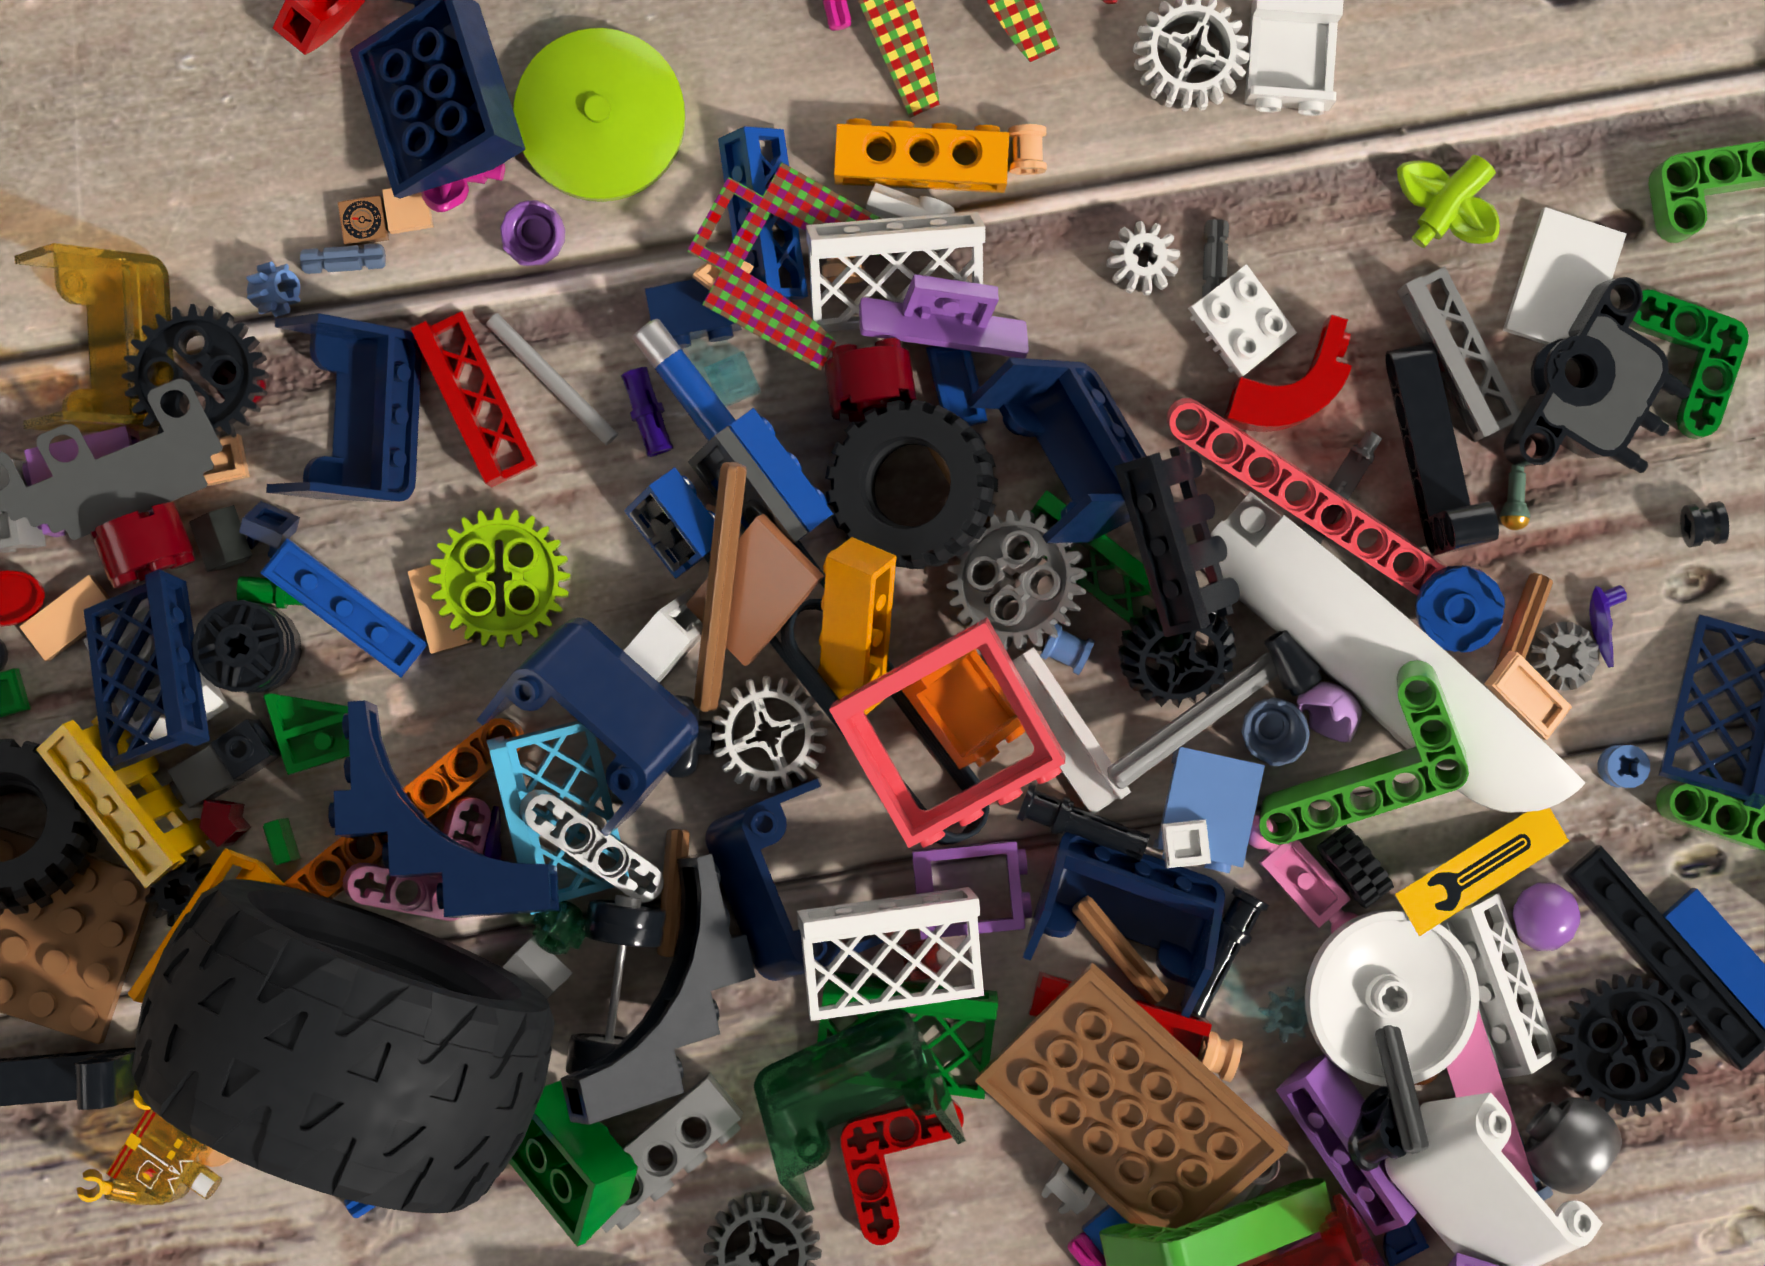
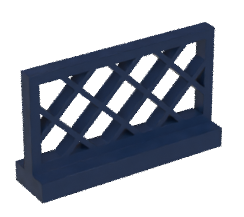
[84,569,210,772]
[1658,614,1765,809]

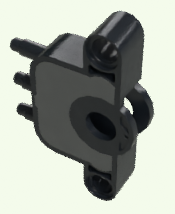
[1504,277,1690,473]

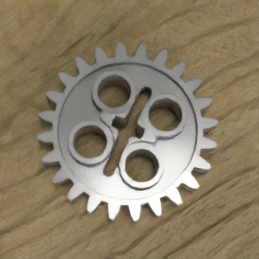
[946,510,1087,651]

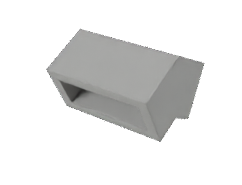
[502,935,572,999]

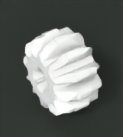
[1106,221,1180,296]

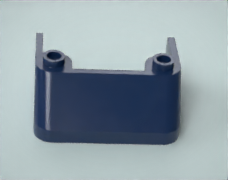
[266,313,422,502]
[967,358,1146,543]
[477,618,699,837]
[705,778,884,981]
[1022,832,1225,1018]

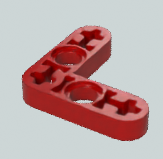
[841,1097,964,1245]

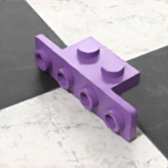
[859,274,1029,358]

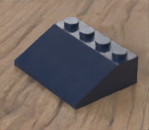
[350,0,526,199]

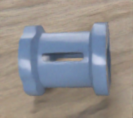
[1040,623,1095,675]

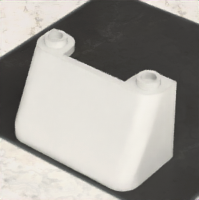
[1385,1093,1603,1266]

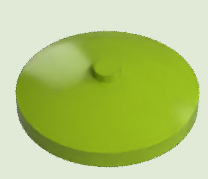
[513,28,686,202]

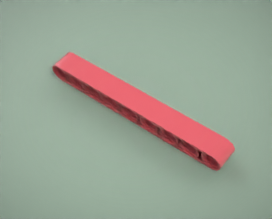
[1167,398,1448,596]

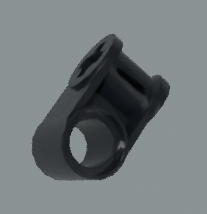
[1348,1086,1407,1171]

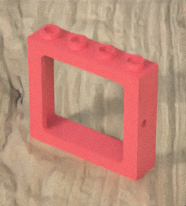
[829,617,1066,848]

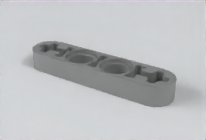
[519,790,664,902]

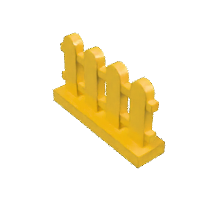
[36,716,210,889]

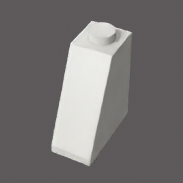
[624,589,702,683]

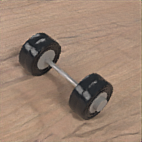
[565,895,666,1074]

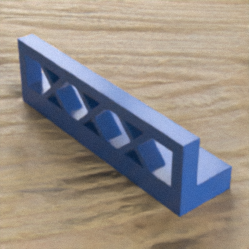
[718,126,808,300]

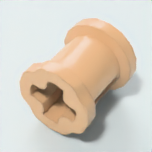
[1008,124,1047,175]

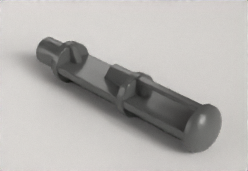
[1302,430,1382,544]

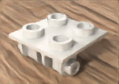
[1188,264,1297,377]

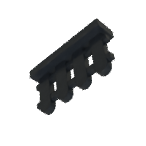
[1114,445,1240,637]

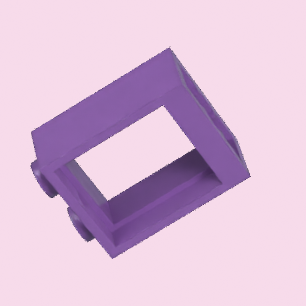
[912,840,1032,939]

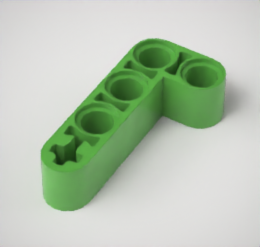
[1648,141,1765,243]

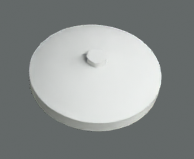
[1305,909,1479,1086]

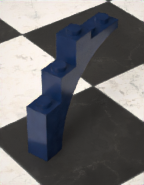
[328,700,559,918]

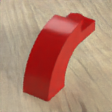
[272,0,366,55]

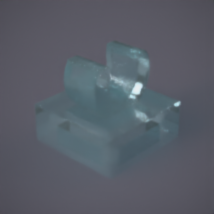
[704,351,761,407]

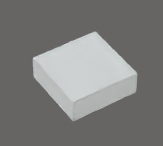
[1161,819,1211,868]

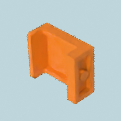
[902,648,1025,769]

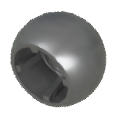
[1524,1097,1622,1194]

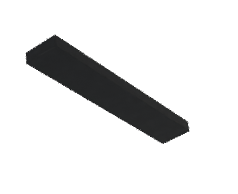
[1565,845,1765,1071]

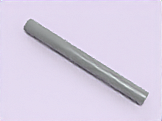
[486,313,618,446]

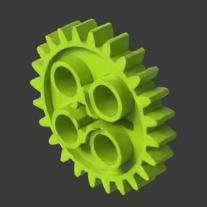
[429,508,571,649]

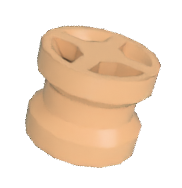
[1197,1031,1243,1082]

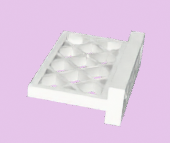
[806,211,985,332]
[797,887,984,1021]

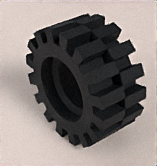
[1317,825,1394,909]

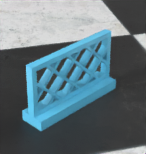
[486,721,629,915]

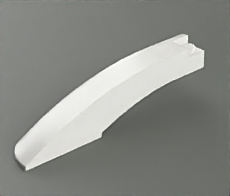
[1202,491,1586,813]

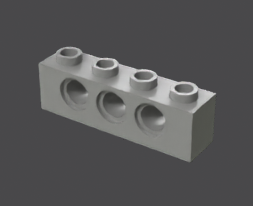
[601,1073,743,1233]

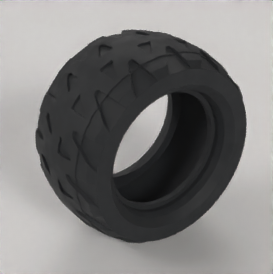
[132,879,555,1213]

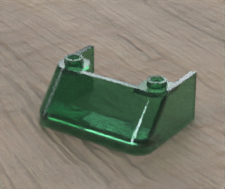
[754,1009,966,1213]

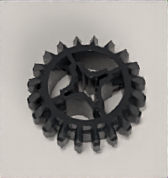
[1118,605,1237,708]

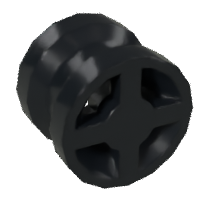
[1680,501,1730,548]

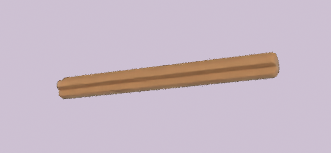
[694,462,747,712]

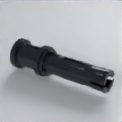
[1017,783,1150,861]
[1180,887,1269,1018]

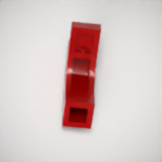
[1224,315,1352,432]

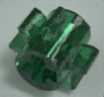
[532,901,586,955]

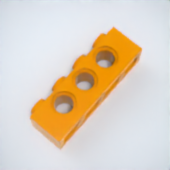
[834,118,1009,193]

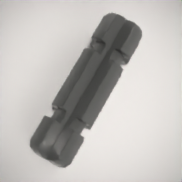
[1202,219,1229,298]

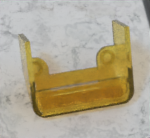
[15,243,174,432]

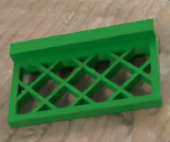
[813,971,998,1099]

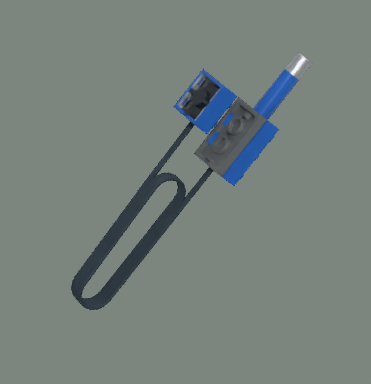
[624,319,990,845]

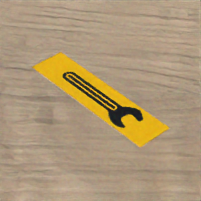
[1395,808,1569,936]

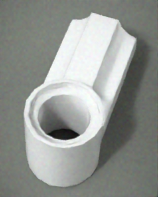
[865,183,955,251]

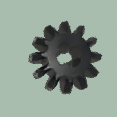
[144,854,213,927]

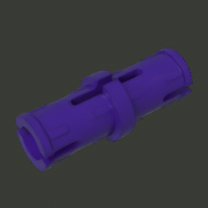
[621,367,674,457]

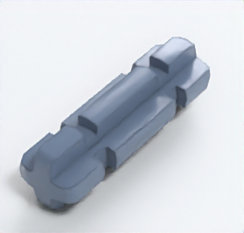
[300,244,386,274]

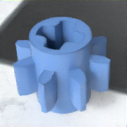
[246,261,301,317]

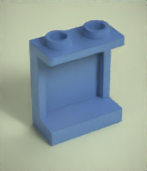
[1153,747,1265,873]

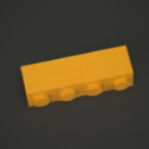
[817,537,896,715]

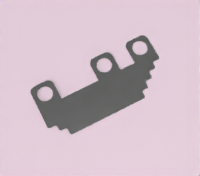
[0,379,223,540]

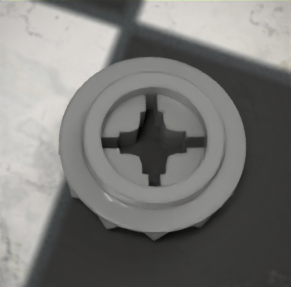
[1529,622,1600,691]

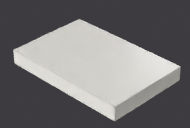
[1503,207,1626,345]

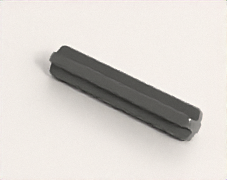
[1375,1025,1429,1154]

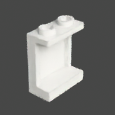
[1244,0,1344,116]

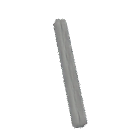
[1107,653,1278,789]

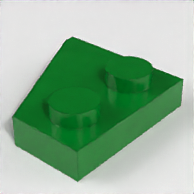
[264,693,350,775]

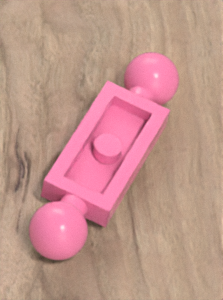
[1248,815,1358,934]

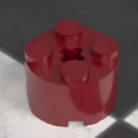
[824,338,917,422]
[90,502,195,588]

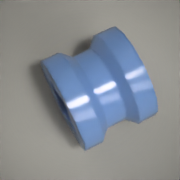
[1597,745,1650,788]

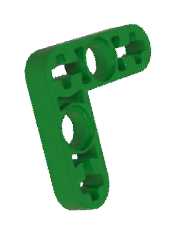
[1629,289,1749,439]

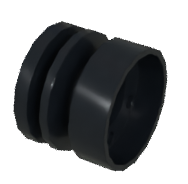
[192,600,302,693]

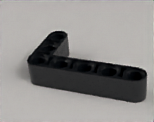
[1385,342,1499,556]
[0,1047,139,1110]

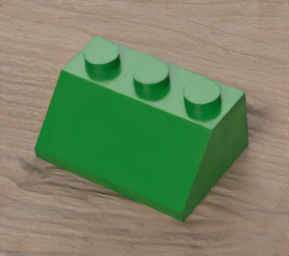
[509,1080,638,1247]

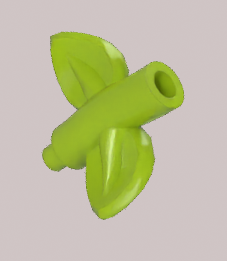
[1397,155,1500,248]

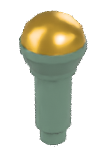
[1500,465,1530,530]

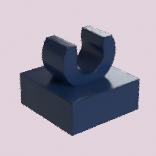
[239,501,300,558]

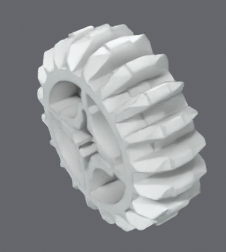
[1133,0,1250,112]
[711,676,828,793]

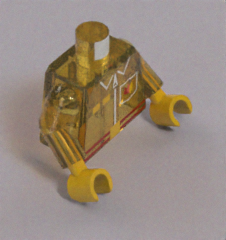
[77,1090,222,1205]

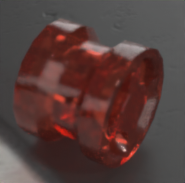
[898,940,943,982]

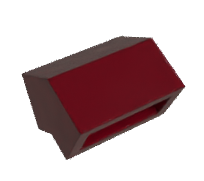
[199,799,251,848]

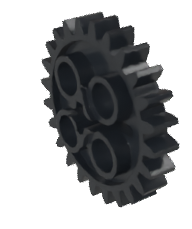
[122,304,269,441]
[1556,974,1702,1117]

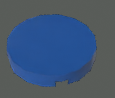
[1415,565,1505,653]

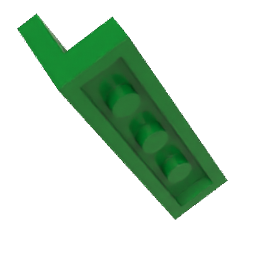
[1023,490,1154,624]

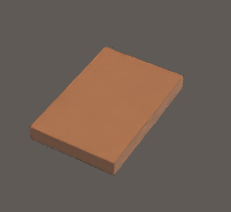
[686,514,825,667]

